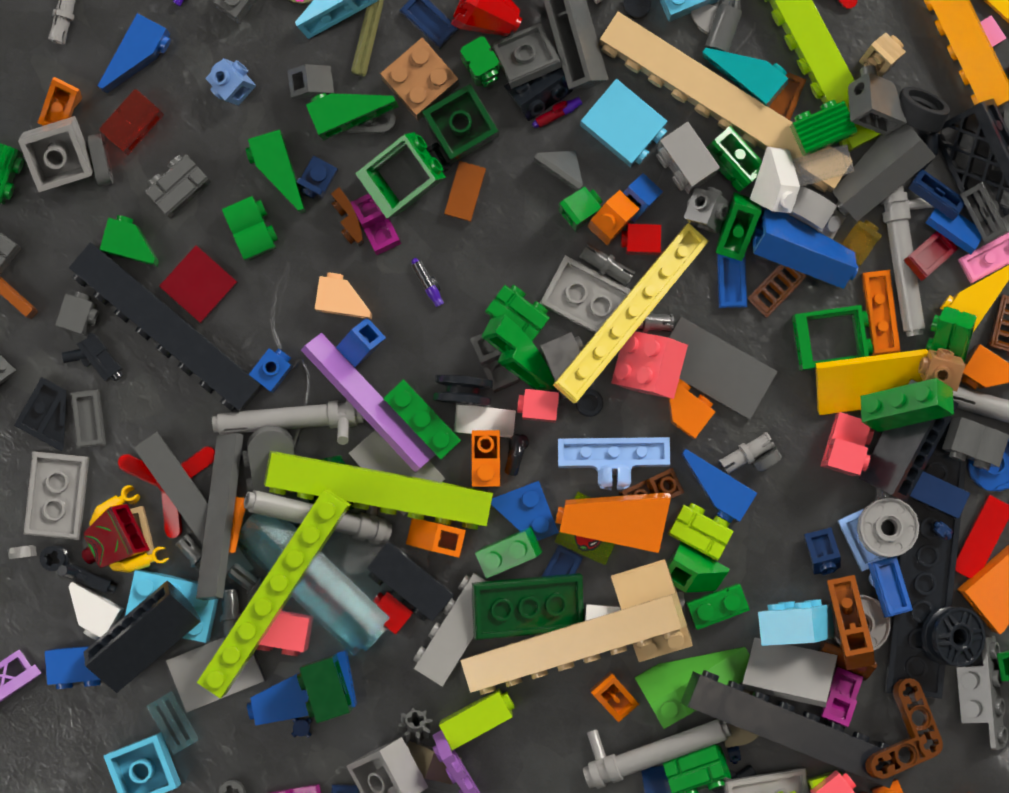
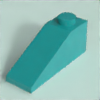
[702,48,788,107]

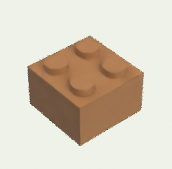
[380,38,459,120]

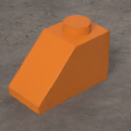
[588,190,640,246]
[961,344,1009,390]

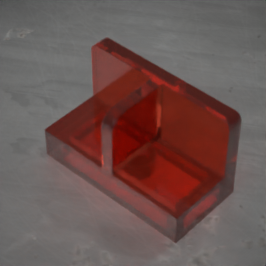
[99,89,164,155]

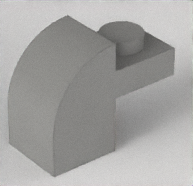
[787,186,846,240]

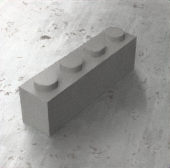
[413,573,487,687]

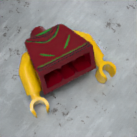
[82,485,169,573]

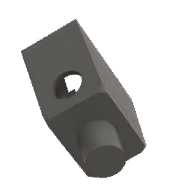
[848,65,907,136]

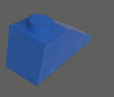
[98,13,171,93]
[681,449,757,524]

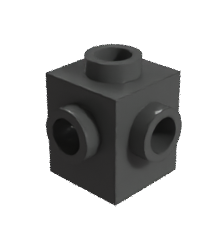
[684,187,730,233]

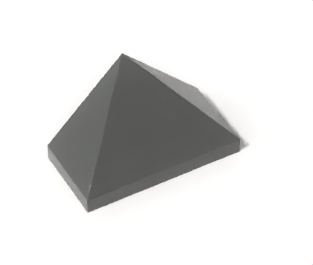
[534,151,583,191]

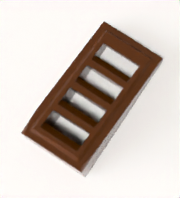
[747,264,807,318]
[986,294,1009,354]

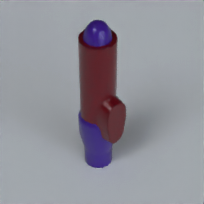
[532,96,583,128]

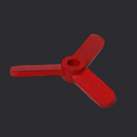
[118,446,215,538]

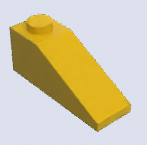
[940,265,1009,334]

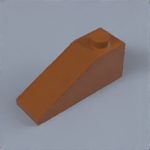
[827,575,875,670]

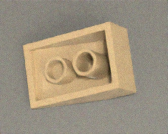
[611,559,693,662]

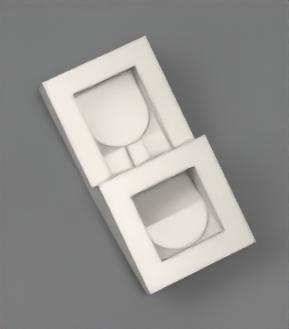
[453,405,516,438]

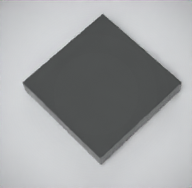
[490,22,562,89]

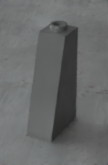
[832,124,936,221]

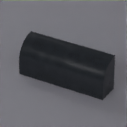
[859,379,959,503]
[84,580,201,693]

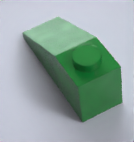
[306,93,399,141]
[245,129,306,214]

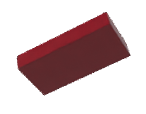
[903,231,958,281]

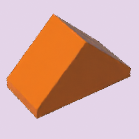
[590,671,639,723]

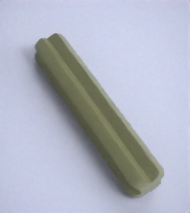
[351,0,384,76]

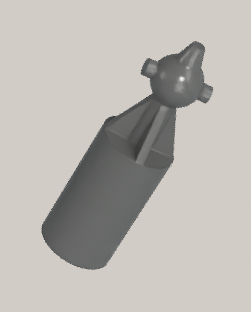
[705,0,742,52]

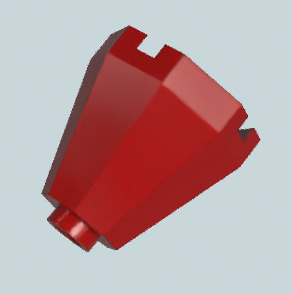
[451,0,522,36]

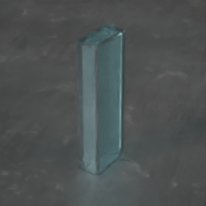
[237,513,390,656]

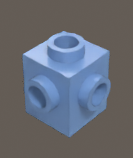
[205,58,256,106]

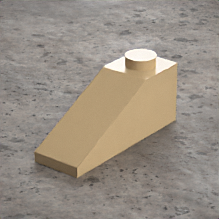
[859,33,906,77]

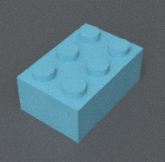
[125,569,219,643]

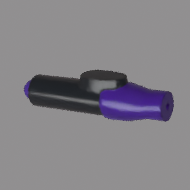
[411,258,444,308]

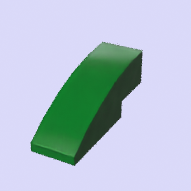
[481,314,555,391]

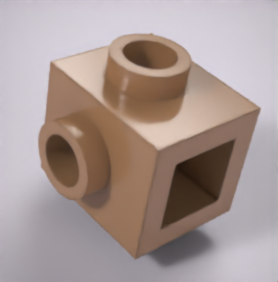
[918,348,965,392]

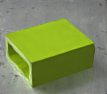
[439,688,515,750]

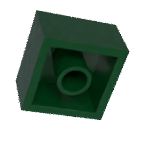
[422,84,499,165]
[297,654,354,723]

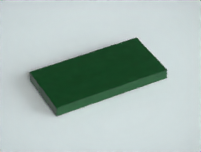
[472,573,584,640]

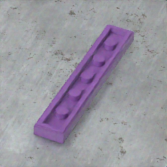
[301,333,436,473]

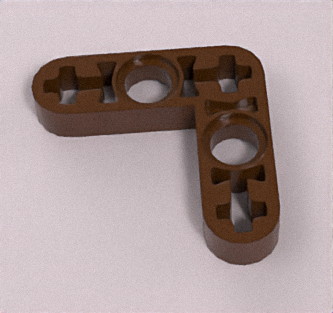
[865,678,943,779]

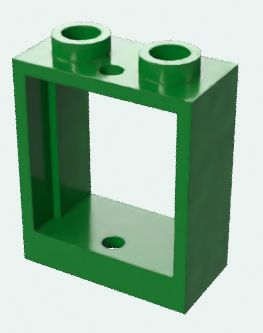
[355,132,446,219]
[792,305,873,371]

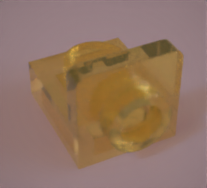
[841,220,882,266]

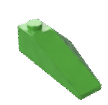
[634,647,750,729]

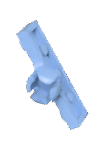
[558,437,670,490]

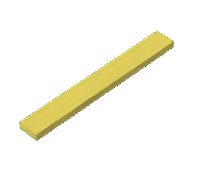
[553,223,709,404]

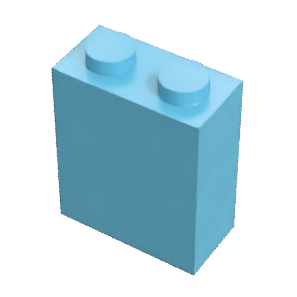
[580,79,668,168]

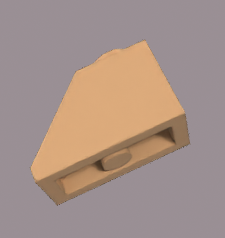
[315,273,372,320]

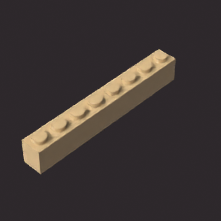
[460,593,687,695]

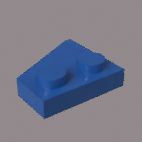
[491,481,559,541]

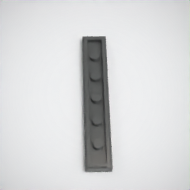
[134,432,254,584]
[196,433,243,601]

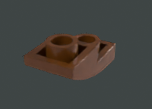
[331,187,364,246]
[619,467,684,499]

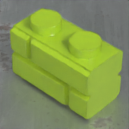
[667,503,733,561]

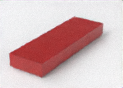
[955,495,1009,579]

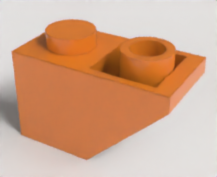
[668,378,715,439]
[472,430,500,487]
[406,518,466,558]

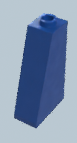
[752,206,858,289]
[247,650,357,726]

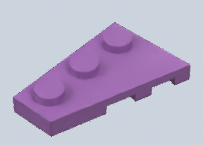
[432,730,480,793]

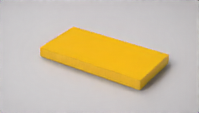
[816,349,928,415]

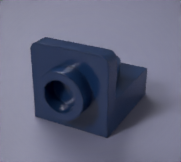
[296,155,338,199]
[804,527,841,575]

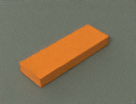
[861,270,901,356]

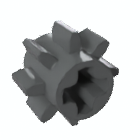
[398,708,433,745]

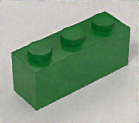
[861,378,954,432]
[383,379,462,460]

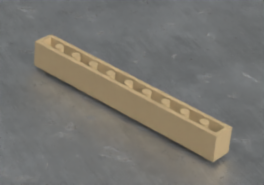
[599,12,852,192]

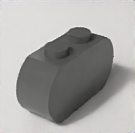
[243,426,299,500]

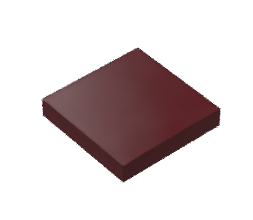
[159,245,238,323]

